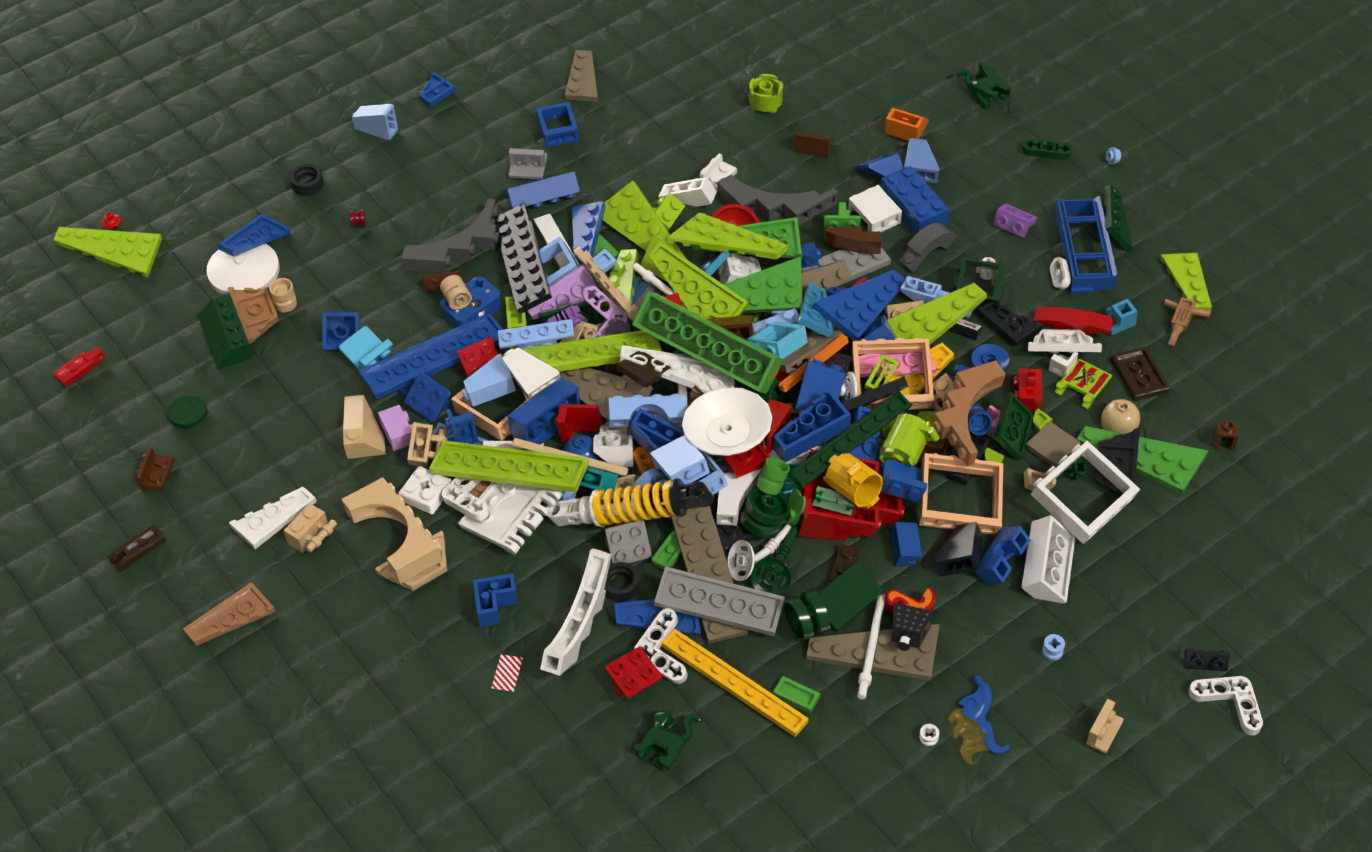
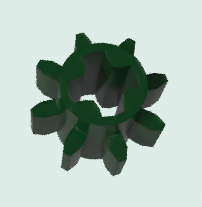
[1064,458,1087,480]

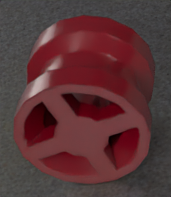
[349,209,366,227]

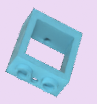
[748,321,808,359]

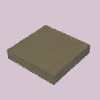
[1025,422,1081,468]

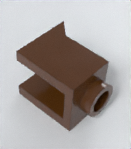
[1214,421,1239,451]

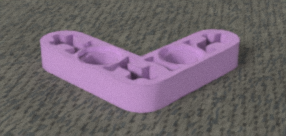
[582,286,627,337]

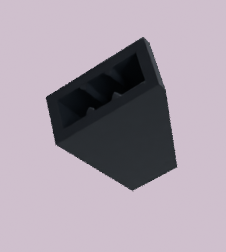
[933,522,983,577]

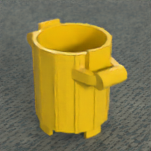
[823,453,883,509]

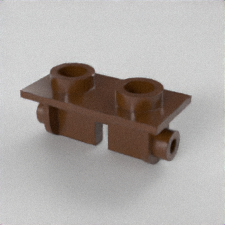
[423,271,460,293]

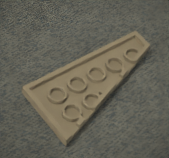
[557,367,653,436]

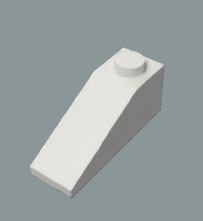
[658,177,717,207]

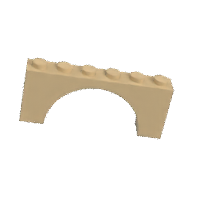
[341,477,442,583]

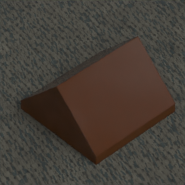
[794,131,834,158]

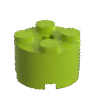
[749,74,783,113]

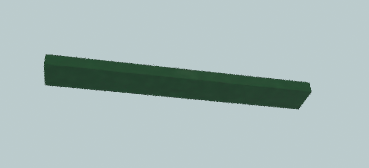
[788,391,912,489]

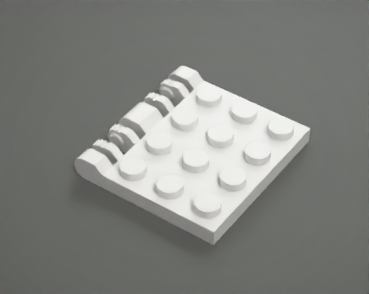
[458,482,563,555]

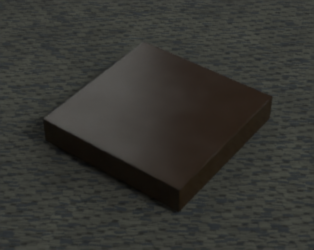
[616,351,670,388]

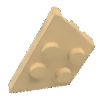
[375,531,447,591]

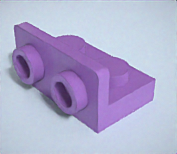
[993,204,1037,238]

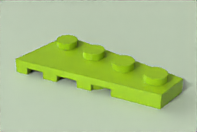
[599,249,639,307]
[1160,253,1212,310]

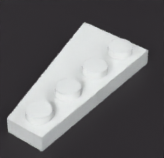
[229,487,317,549]

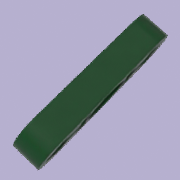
[1022,139,1073,160]

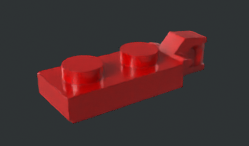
[53,347,105,388]

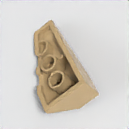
[343,395,386,459]

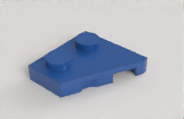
[419,72,456,108]

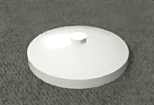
[207,244,280,295]

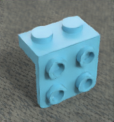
[339,326,393,370]

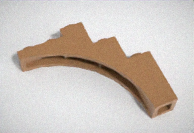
[932,361,1006,466]

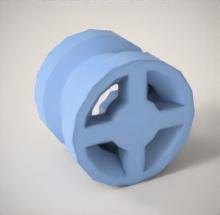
[1042,634,1065,661]

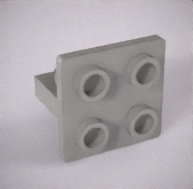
[509,148,547,180]
[604,520,652,563]

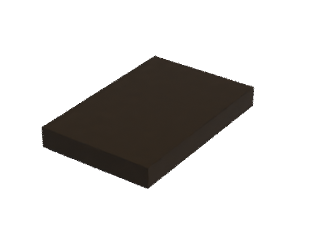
[1111,347,1170,401]

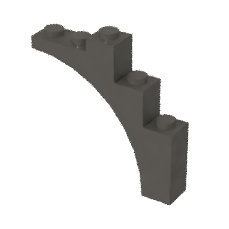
[402,198,499,273]

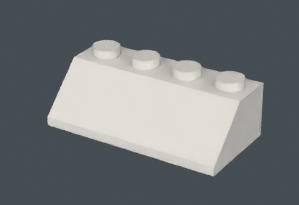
[1022,515,1075,603]

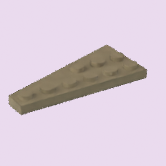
[779,323,847,373]
[806,624,940,681]

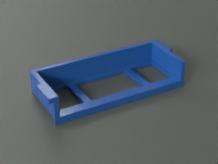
[1055,195,1117,294]

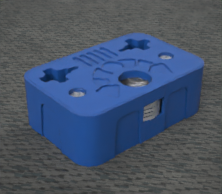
[440,276,502,328]

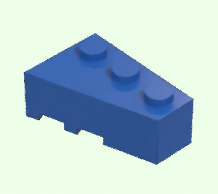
[629,408,685,454]

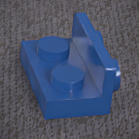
[445,410,478,444]

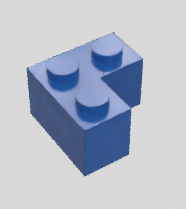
[473,573,518,627]

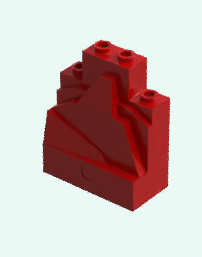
[798,449,905,541]

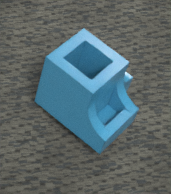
[1105,299,1138,335]

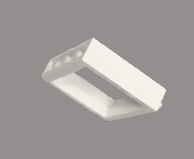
[1031,441,1140,544]

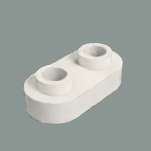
[1050,257,1071,290]

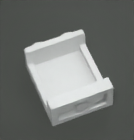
[848,185,902,232]

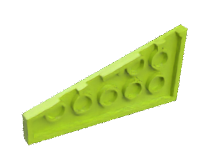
[54,227,162,278]
[888,283,987,345]

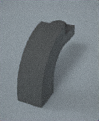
[899,223,958,272]

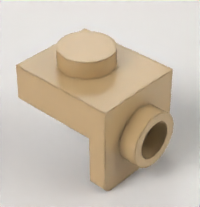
[1024,468,1056,491]

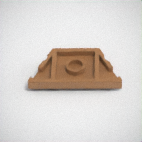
[228,287,279,344]

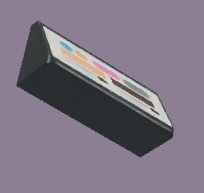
[948,319,983,340]

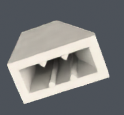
[502,348,561,399]

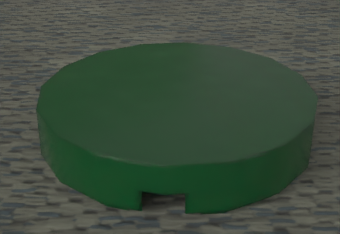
[168,395,207,429]

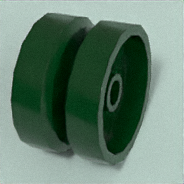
[740,488,790,538]
[783,589,830,642]

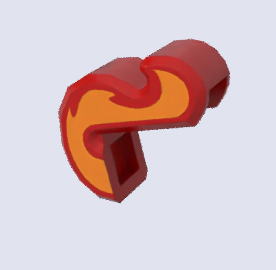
[884,587,936,615]

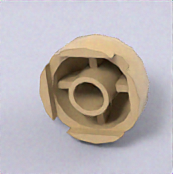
[1101,399,1140,434]

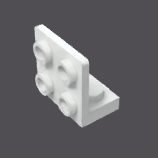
[718,253,761,284]

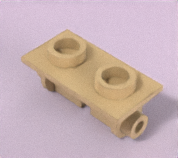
[885,300,923,320]

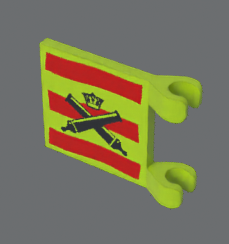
[1054,359,1112,409]

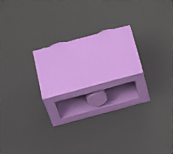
[378,405,413,451]

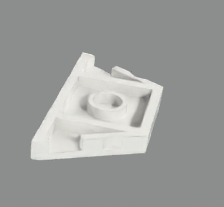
[1028,329,1102,354]

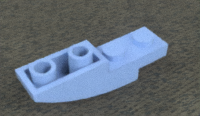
[900,276,973,317]

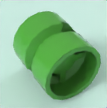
[756,457,790,495]

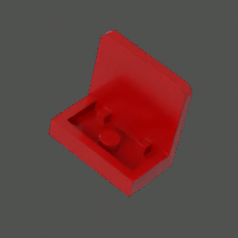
[555,404,604,446]

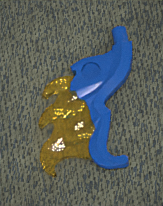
[949,675,1010,765]

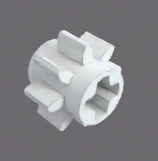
[976,257,998,280]

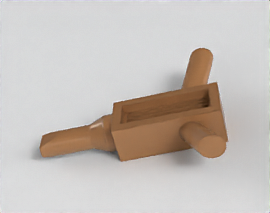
[1164,297,1211,347]

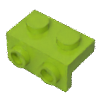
[653,192,686,230]

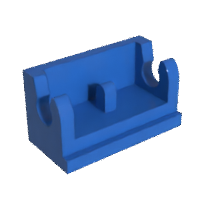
[890,522,922,567]

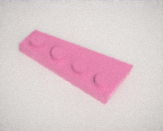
[852,338,937,377]

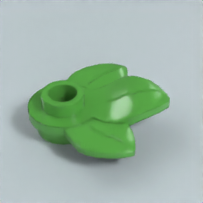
[784,487,806,527]

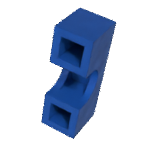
[975,526,1031,584]

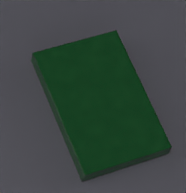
[993,392,1034,460]
[818,562,884,632]

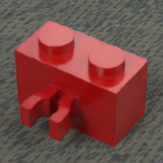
[1013,368,1043,411]

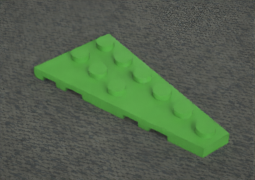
[692,217,803,259]
[723,257,803,313]
[1077,426,1208,495]

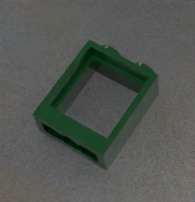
[953,257,1007,303]

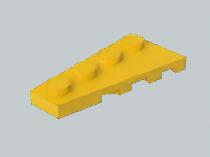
[884,343,954,395]

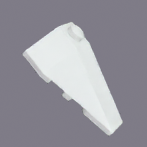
[593,419,633,468]

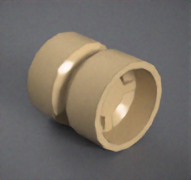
[440,275,472,310]
[269,278,297,312]

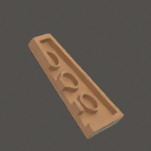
[183,582,276,646]

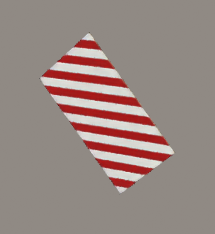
[491,654,523,692]

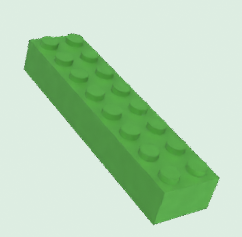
[632,291,784,394]

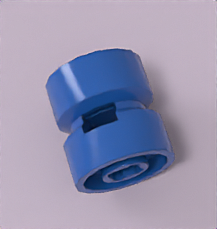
[968,403,992,435]

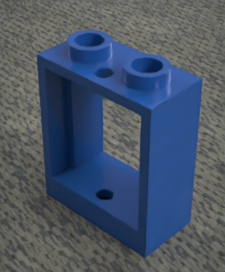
[536,102,579,148]

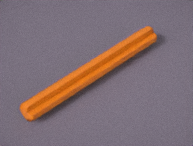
[778,334,849,393]

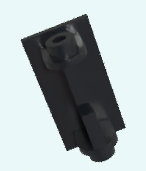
[1184,648,1230,671]

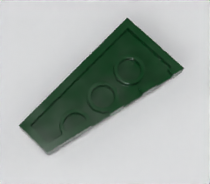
[1104,184,1133,252]

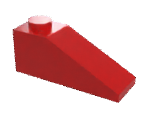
[764,399,792,453]

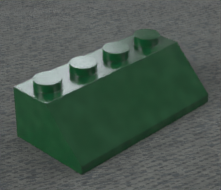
[198,293,253,369]

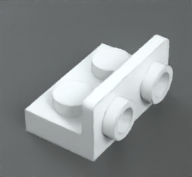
[700,153,737,192]

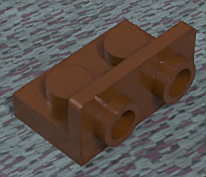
[136,448,175,491]

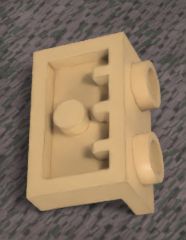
[1086,699,1123,753]

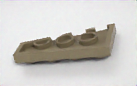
[802,260,852,302]

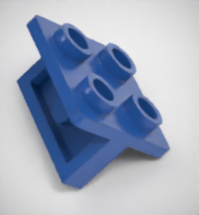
[404,372,452,423]

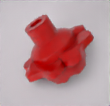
[100,212,122,230]

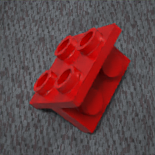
[457,337,498,378]
[605,647,662,698]

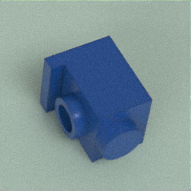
[801,242,821,268]

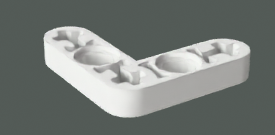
[442,477,489,521]
[634,608,688,684]
[1189,676,1263,736]

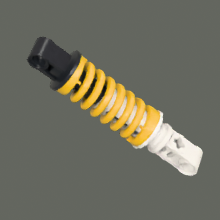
[546,478,714,527]

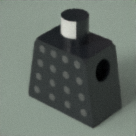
[891,603,934,651]

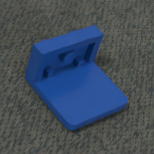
[881,459,927,503]

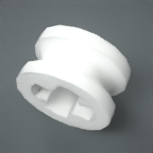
[919,724,939,746]

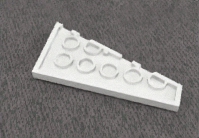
[620,345,735,393]

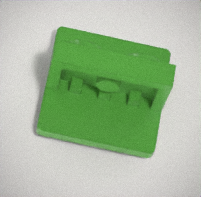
[824,202,861,242]

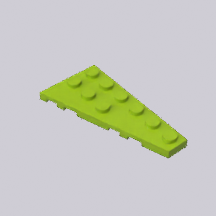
[602,181,687,259]
[667,212,787,260]
[649,241,749,319]

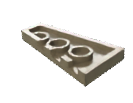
[565,50,598,102]

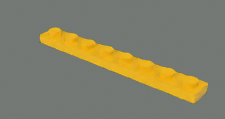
[662,629,808,737]

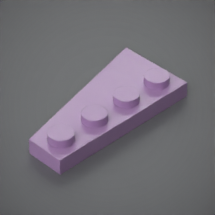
[527,264,601,320]

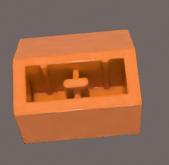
[885,108,929,141]

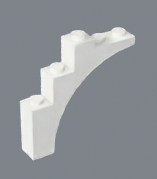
[717,439,822,526]
[540,549,612,676]

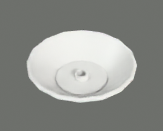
[682,387,772,456]

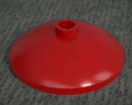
[712,204,760,256]

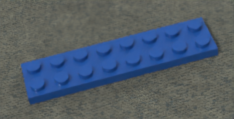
[358,313,503,399]

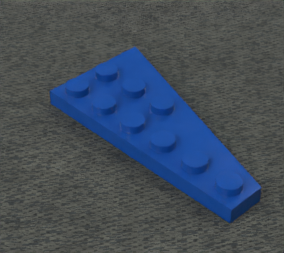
[812,269,905,341]

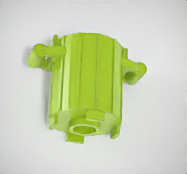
[879,413,940,467]

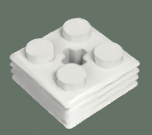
[399,466,451,514]

